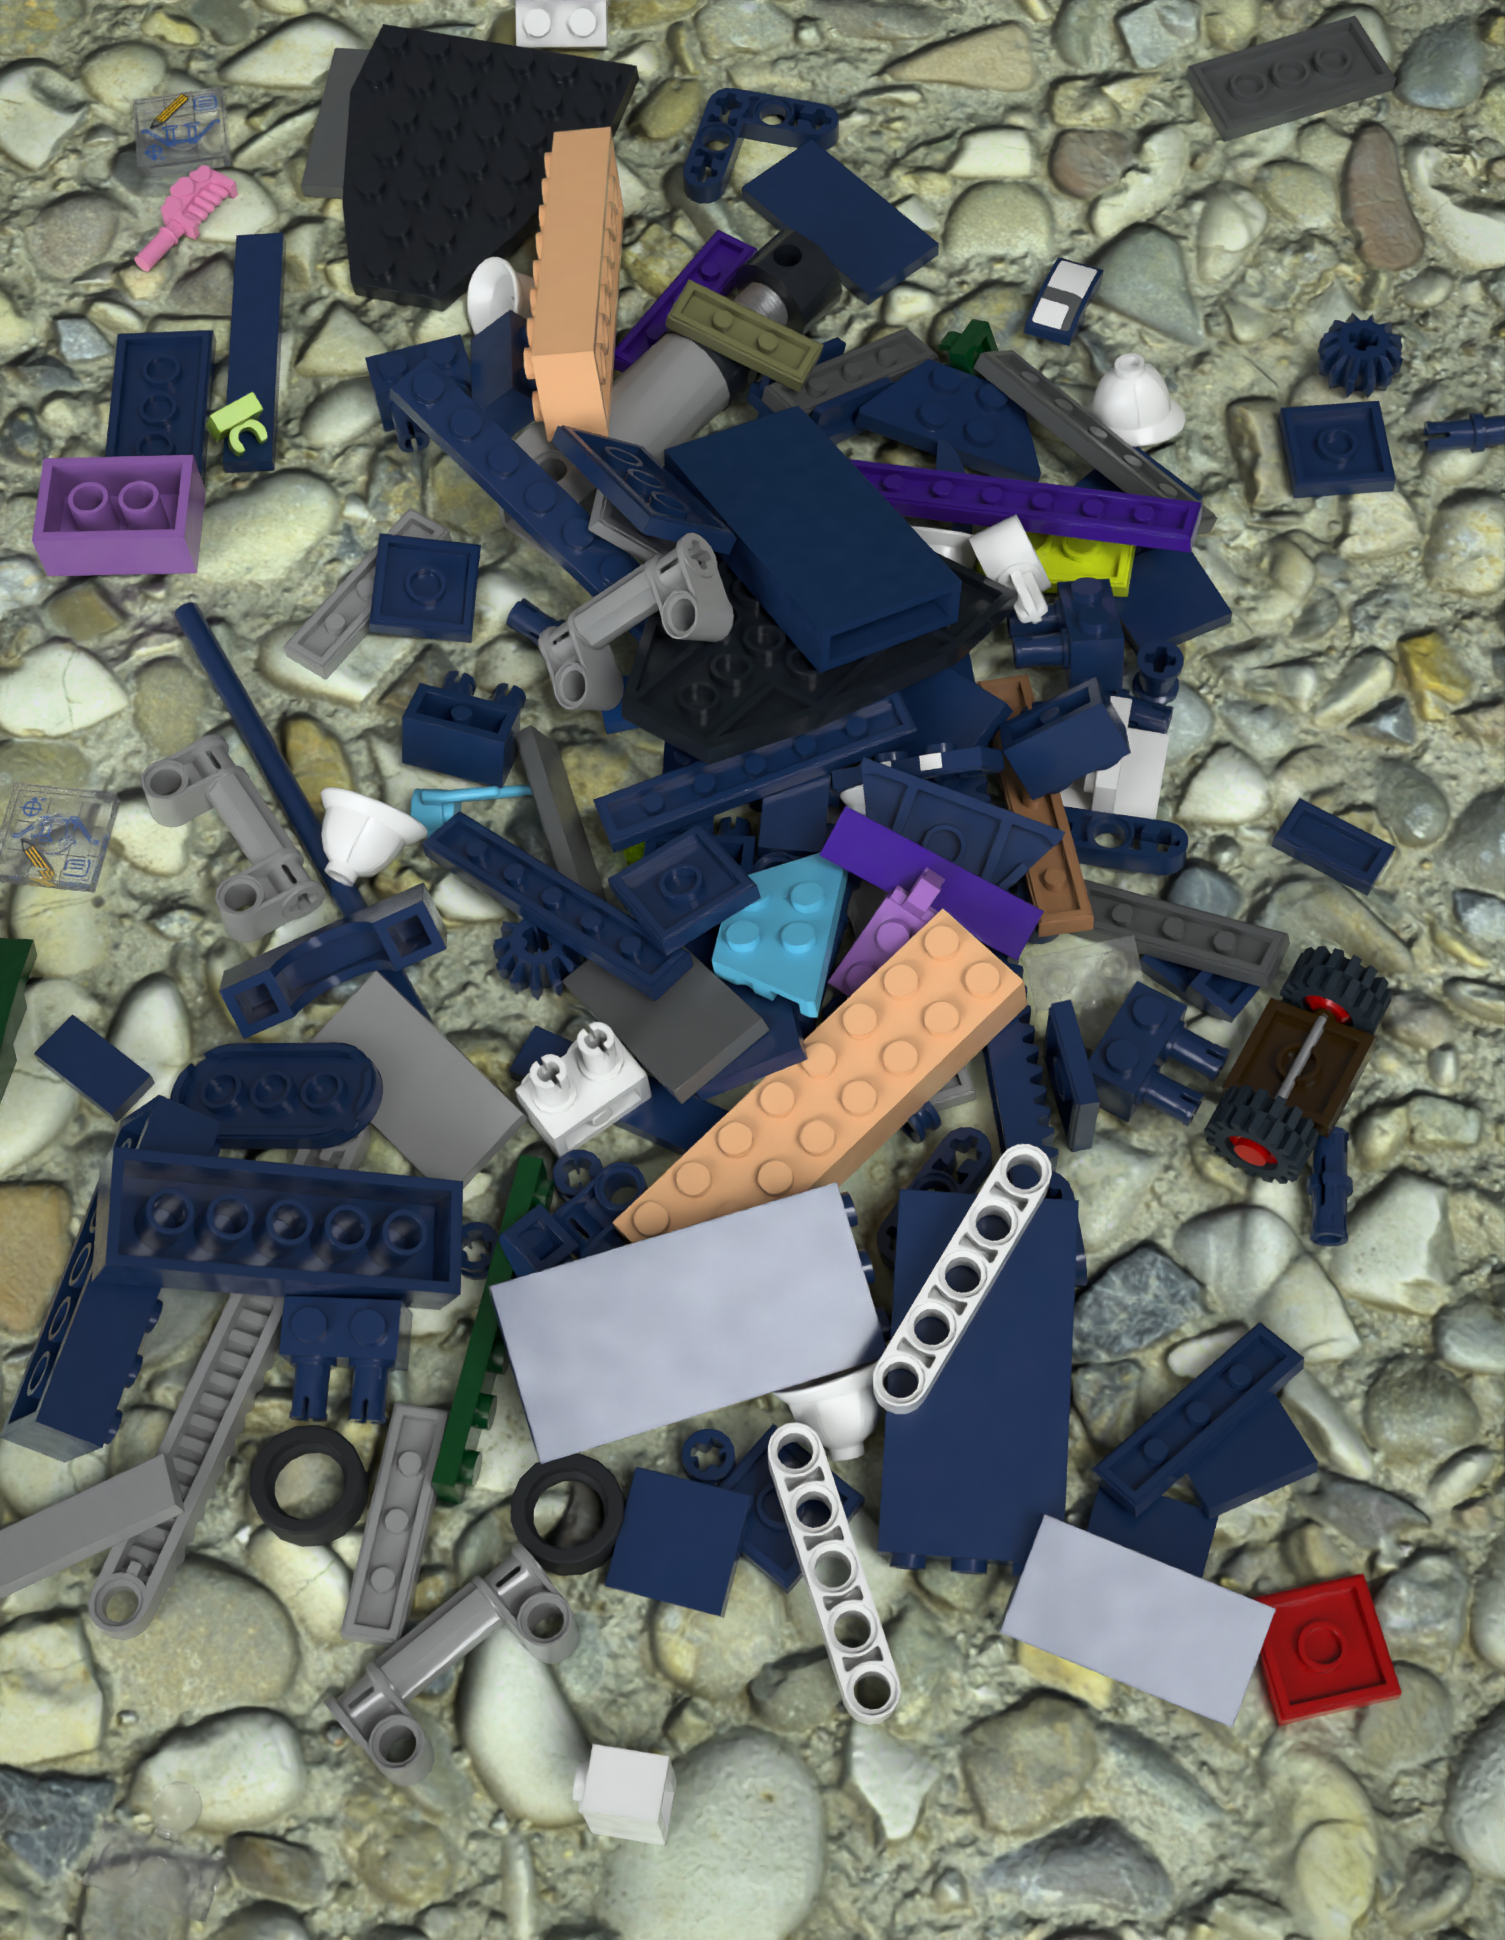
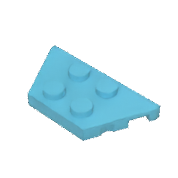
[712,852,849,1017]

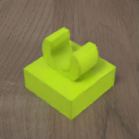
[206,392,267,457]

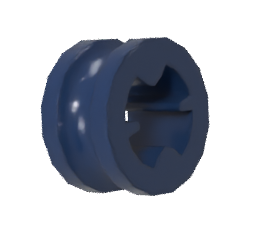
[900,1100,941,1144]
[553,1150,603,1202]
[461,1222,498,1280]
[682,1428,736,1487]

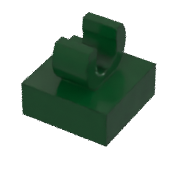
[937,319,999,380]

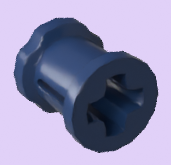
[1132,640,1184,705]

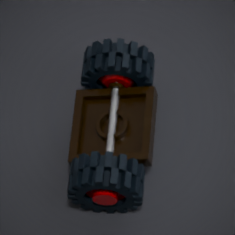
[1204,946,1393,1184]

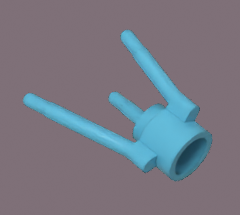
[411,785,533,838]

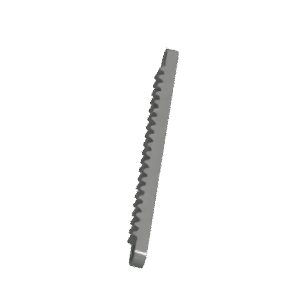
[88,1125,372,1640]

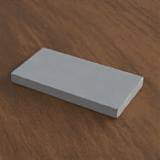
[309,971,529,1189]

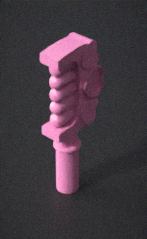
[134,165,238,272]

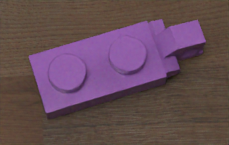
[827,867,945,997]

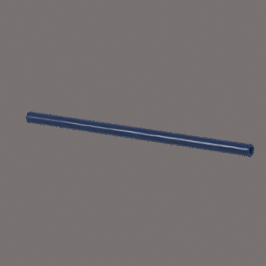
[175,602,435,1025]

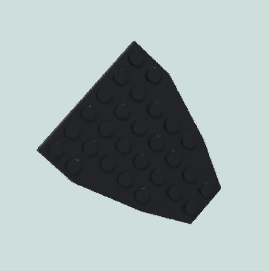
[342,24,639,312]
[621,551,1018,765]

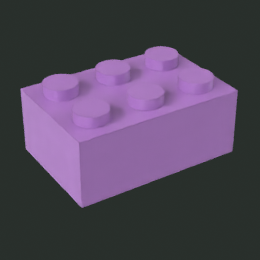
[32,455,206,576]

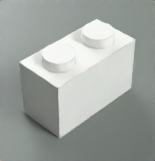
[573,1744,677,1846]

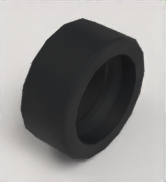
[250,1425,368,1547]
[511,1453,626,1576]

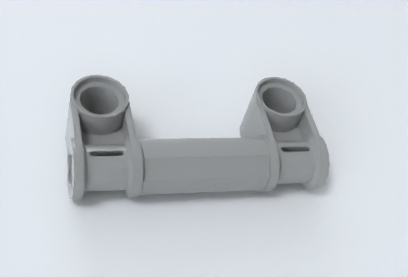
[538,533,734,711]
[141,734,326,942]
[323,1542,580,1786]

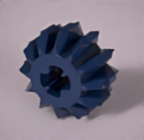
[1318,313,1403,399]
[493,914,587,1001]

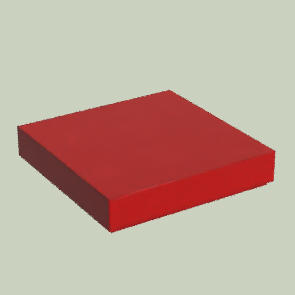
[1251,1573,1402,1726]

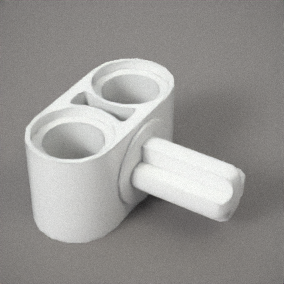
[969,514,1052,624]

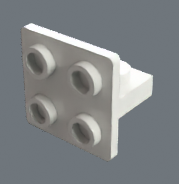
[515,0,610,49]
[1060,696,1169,819]

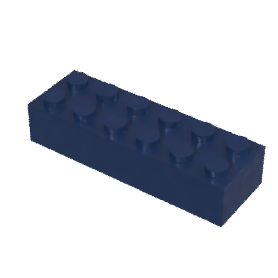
[0,1095,222,1463]
[92,1146,463,1310]

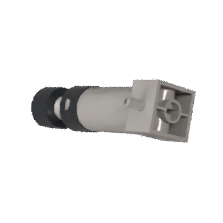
[497,230,842,571]

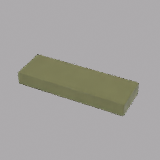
[665,279,824,393]

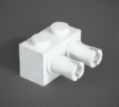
[515,1022,652,1159]

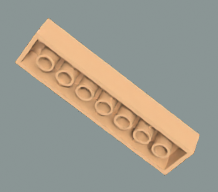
[524,127,624,442]
[612,908,1027,1244]

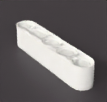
[873,1144,1052,1414]
[768,1422,901,1725]

